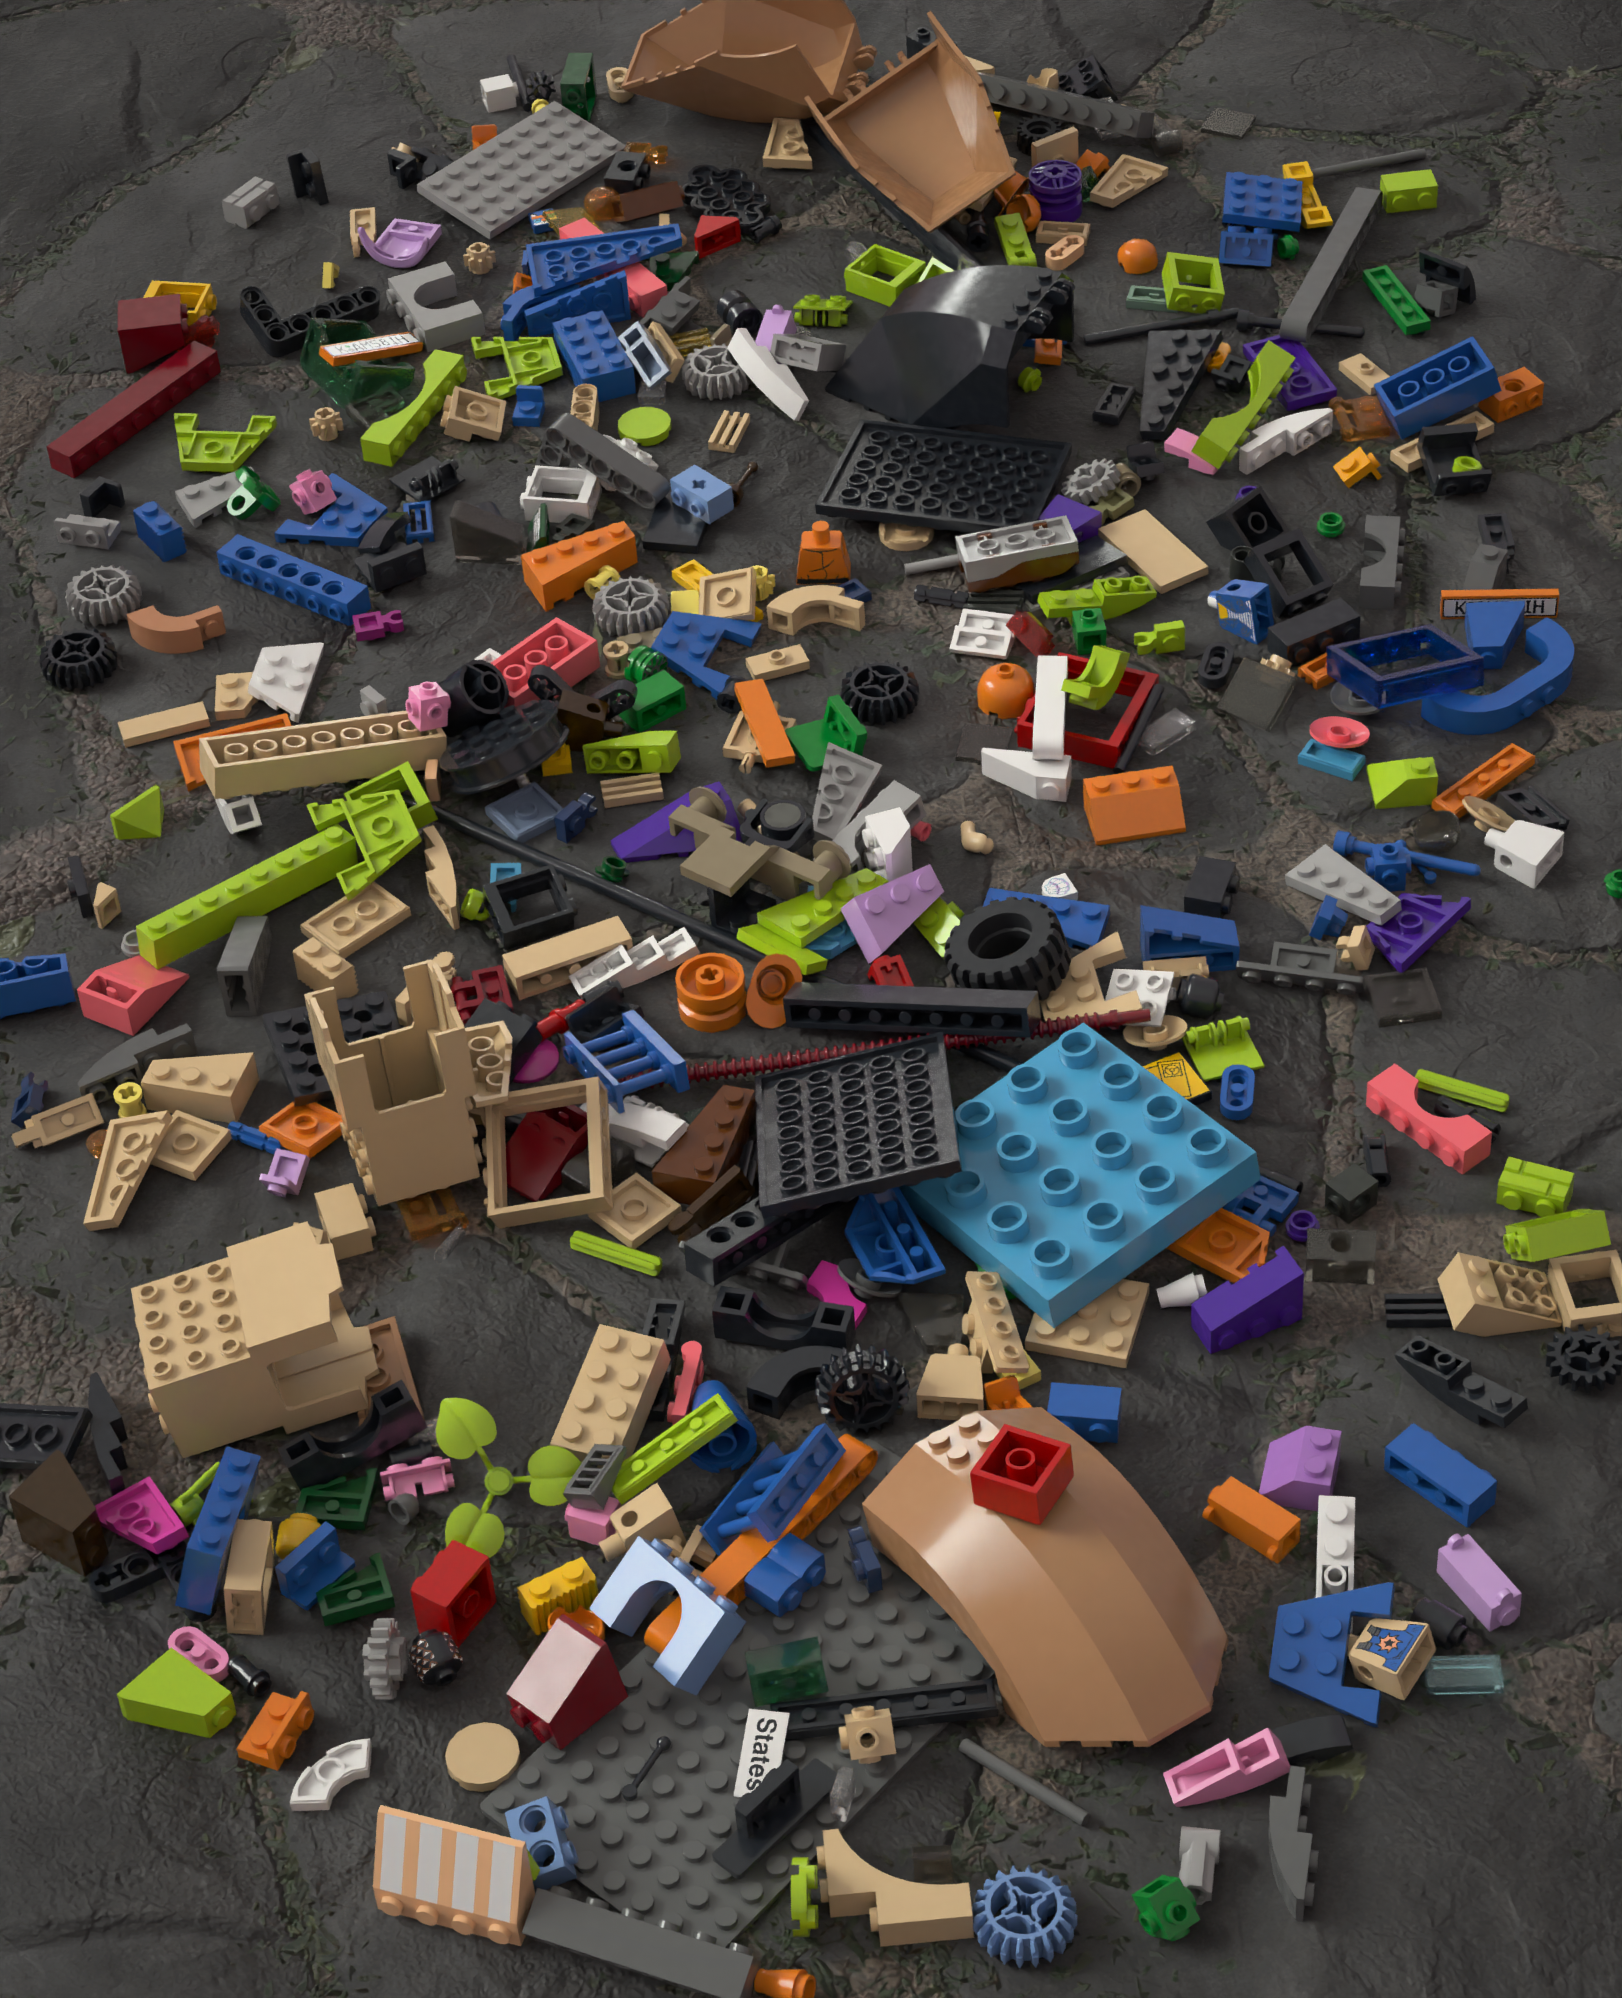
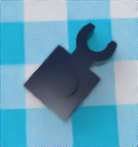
[554,792,598,844]
[847,1525,883,1594]

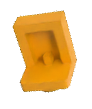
[1333,446,1382,488]

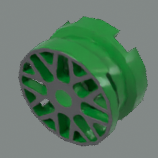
[624,645,668,684]

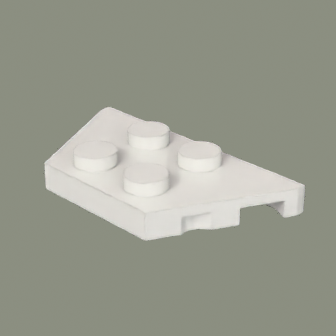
[248,642,324,723]

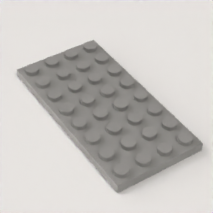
[417,101,627,240]

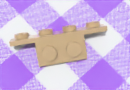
[962,1271,1029,1373]

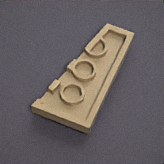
[83,1110,173,1231]

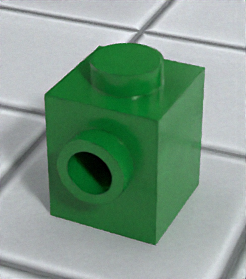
[1072,608,1107,655]

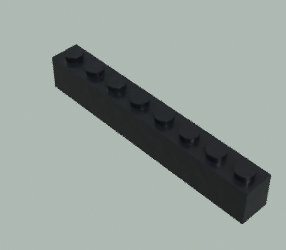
[783,982,1041,1037]

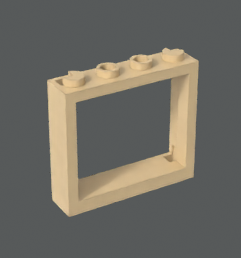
[481,1077,613,1228]

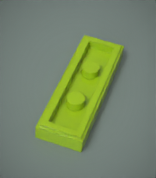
[737,923,828,975]

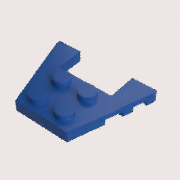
[275,473,388,547]
[651,611,762,700]
[1269,1582,1395,1728]

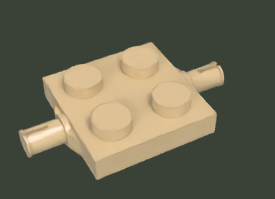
[723,700,797,774]

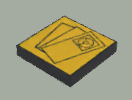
[1142,1051,1212,1106]

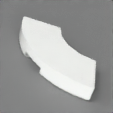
[290,1738,372,1811]

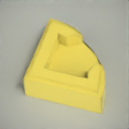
[322,262,340,289]

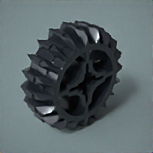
[39,627,118,691]
[840,660,919,726]
[815,1344,910,1435]

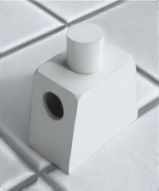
[1484,820,1564,889]

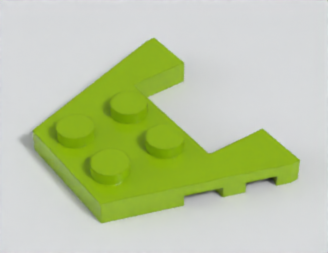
[471,337,563,400]
[174,413,277,473]
[306,789,422,901]

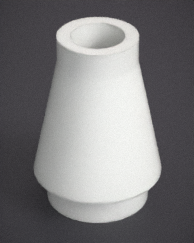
[1156,1273,1207,1309]

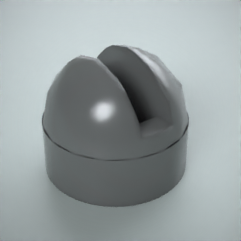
[388,1493,419,1525]

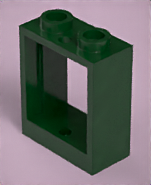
[560,53,597,123]

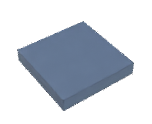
[485,782,564,843]

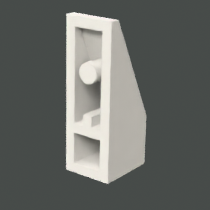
[981,748,1072,802]

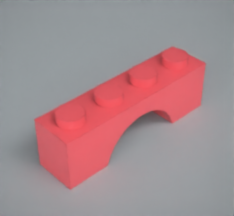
[1366,1064,1492,1175]

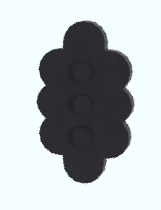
[682,164,771,233]

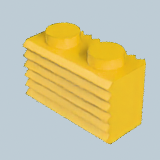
[517,1557,598,1635]

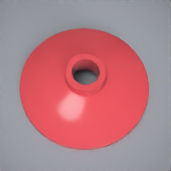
[1310,716,1370,749]

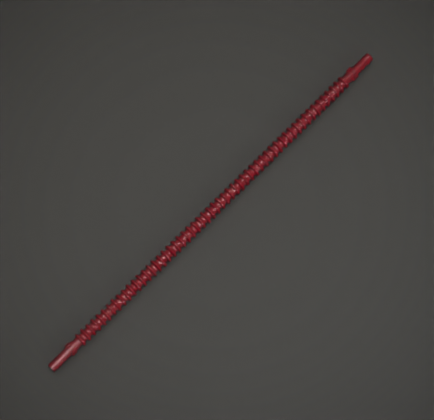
[573,1009,1151,1090]

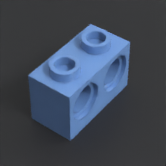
[505,1796,578,1894]

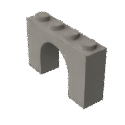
[386,262,486,352]

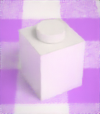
[480,74,519,113]

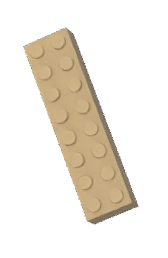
[199,711,447,799]

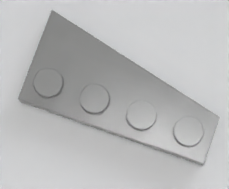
[812,742,882,841]
[1285,844,1402,926]

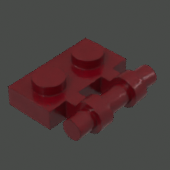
[450,965,514,1026]

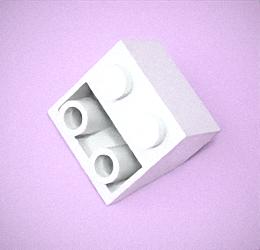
[862,807,913,882]

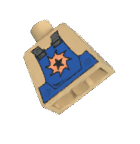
[1347,1618,1436,1700]

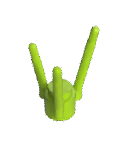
[169,1462,253,1528]

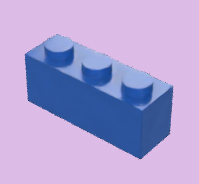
[1384,1423,1497,1528]

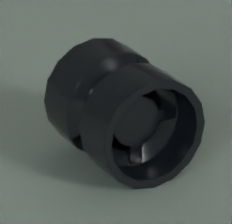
[717,290,763,336]

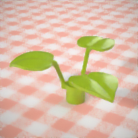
[436,1398,582,1558]

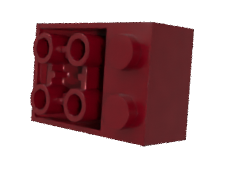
[506,1105,589,1202]

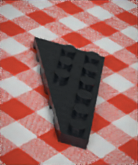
[1140,329,1224,440]

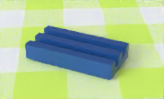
[403,501,435,545]

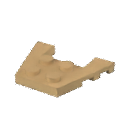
[1039,932,1143,1022]

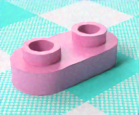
[168,1626,230,1682]

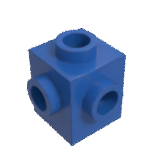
[1365,842,1411,892]

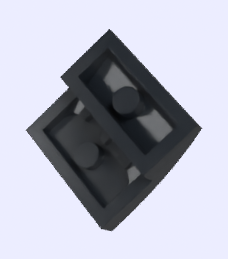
[1419,249,1476,305]

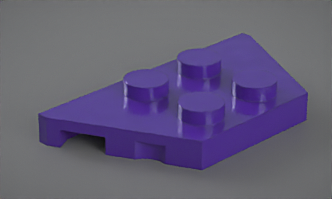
[1366,893,1471,973]

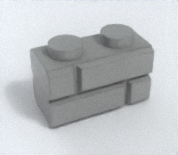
[222,176,279,229]

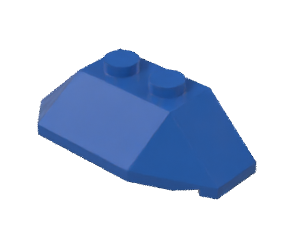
[845,1187,946,1284]

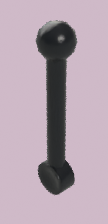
[622,1736,671,1801]

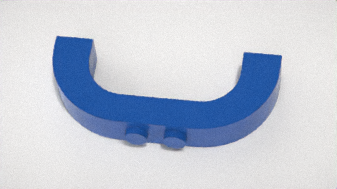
[1421,617,1574,735]

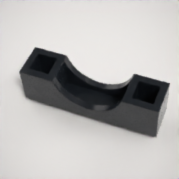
[712,1286,856,1352]
[277,1379,428,1491]

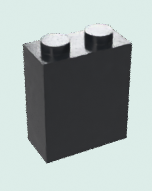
[464,998,543,1085]

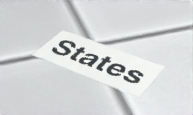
[733,1709,790,1797]

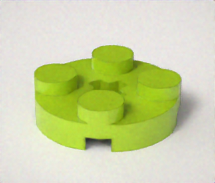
[791,1857,819,1937]

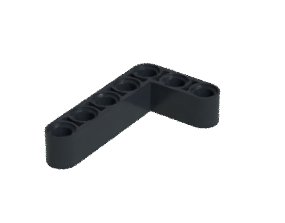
[240,286,380,358]

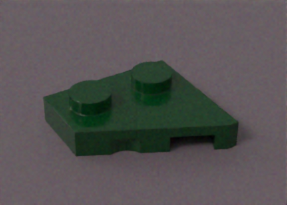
[649,251,699,291]
[295,1468,379,1531]
[316,1552,395,1626]

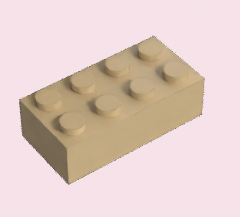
[550,1324,671,1468]

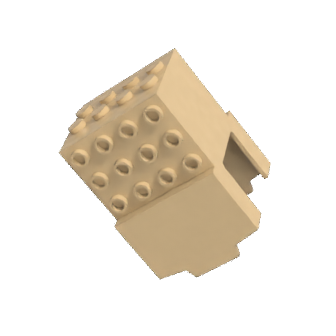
[304,959,483,1206]
[131,1221,379,1458]

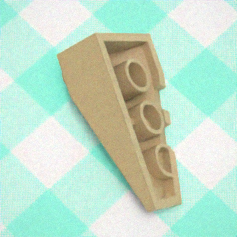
[465,1021,513,1108]

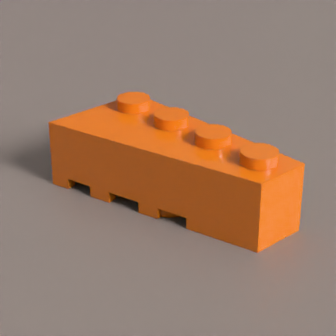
[521,521,638,612]

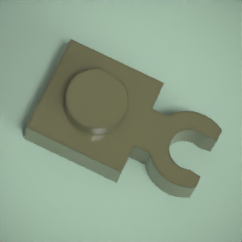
[1090,486,1135,525]

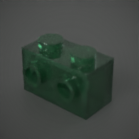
[745,1636,829,1707]

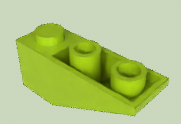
[582,731,681,774]

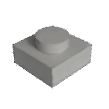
[360,685,388,716]

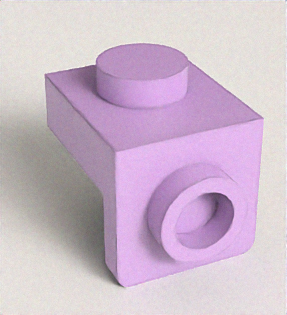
[259,1148,310,1197]

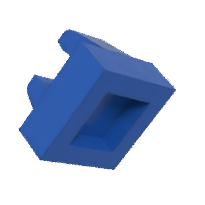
[1309,895,1348,940]

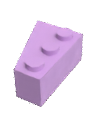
[841,864,944,964]

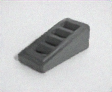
[563,1444,628,1510]

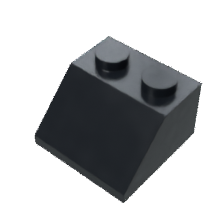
[1206,486,1290,551]

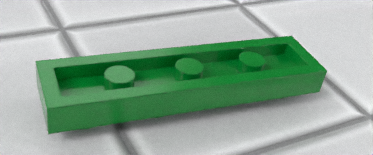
[1362,265,1431,335]

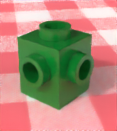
[1132,1875,1200,1941]

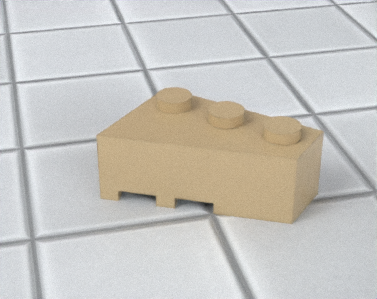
[141,1052,259,1123]

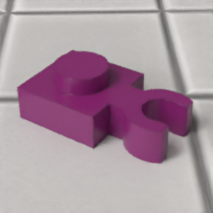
[352,610,404,642]

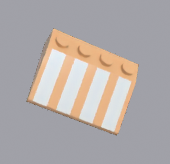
[373,1805,535,1946]

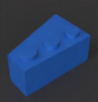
[1140,905,1240,972]

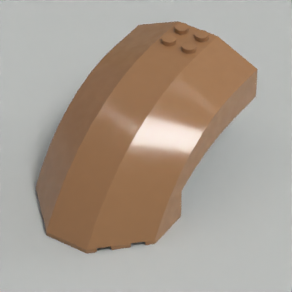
[862,1407,1229,1747]

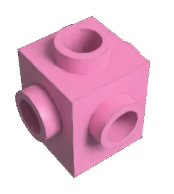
[289,469,337,515]
[405,682,451,732]

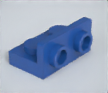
[275,1521,356,1610]

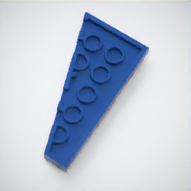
[526,223,682,297]

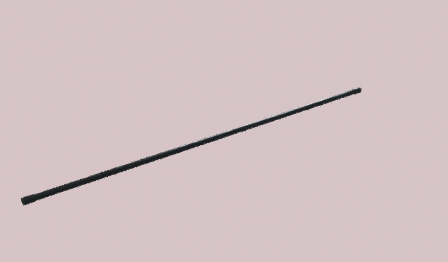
[346,778,1303,1196]

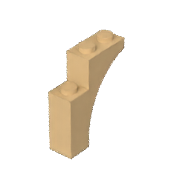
[816,1829,974,1947]

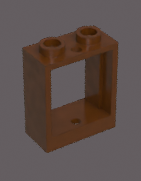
[609,181,685,222]

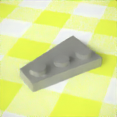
[175,466,261,528]

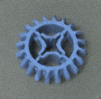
[972,1865,1077,1968]

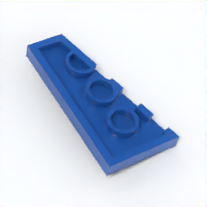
[525,270,631,337]
[982,888,1110,950]

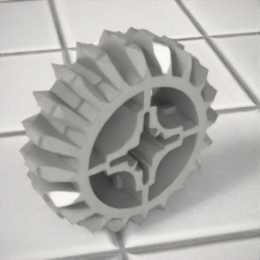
[682,343,752,401]
[65,564,142,627]
[592,576,670,637]

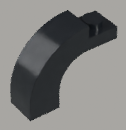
[746,1346,867,1420]

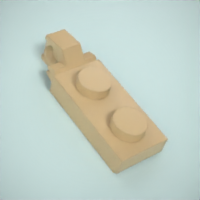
[11,1093,104,1149]

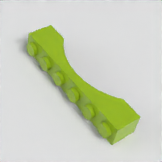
[1191,340,1296,469]
[360,349,467,467]

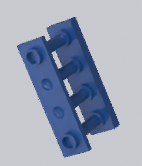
[562,1010,690,1114]
[699,1423,846,1556]

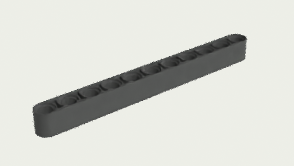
[1280,187,1383,343]

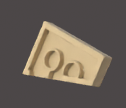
[763,118,812,169]

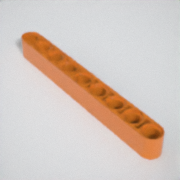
[644,1433,878,1654]

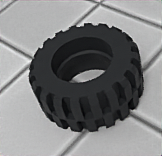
[944,897,1071,1001]

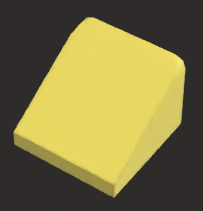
[671,590,699,614]

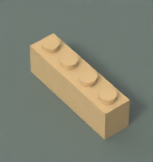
[502,916,633,1000]

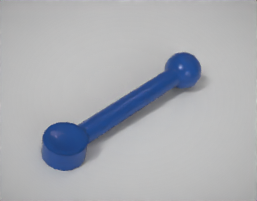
[1395,839,1436,884]

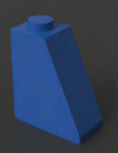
[1464,601,1525,670]

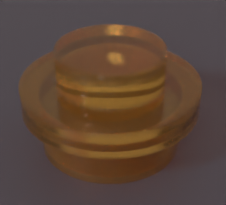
[86,1130,107,1159]

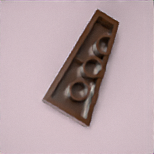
[652,1085,756,1205]

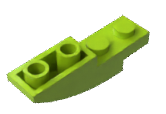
[1037,576,1157,626]

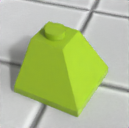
[1366,757,1438,809]

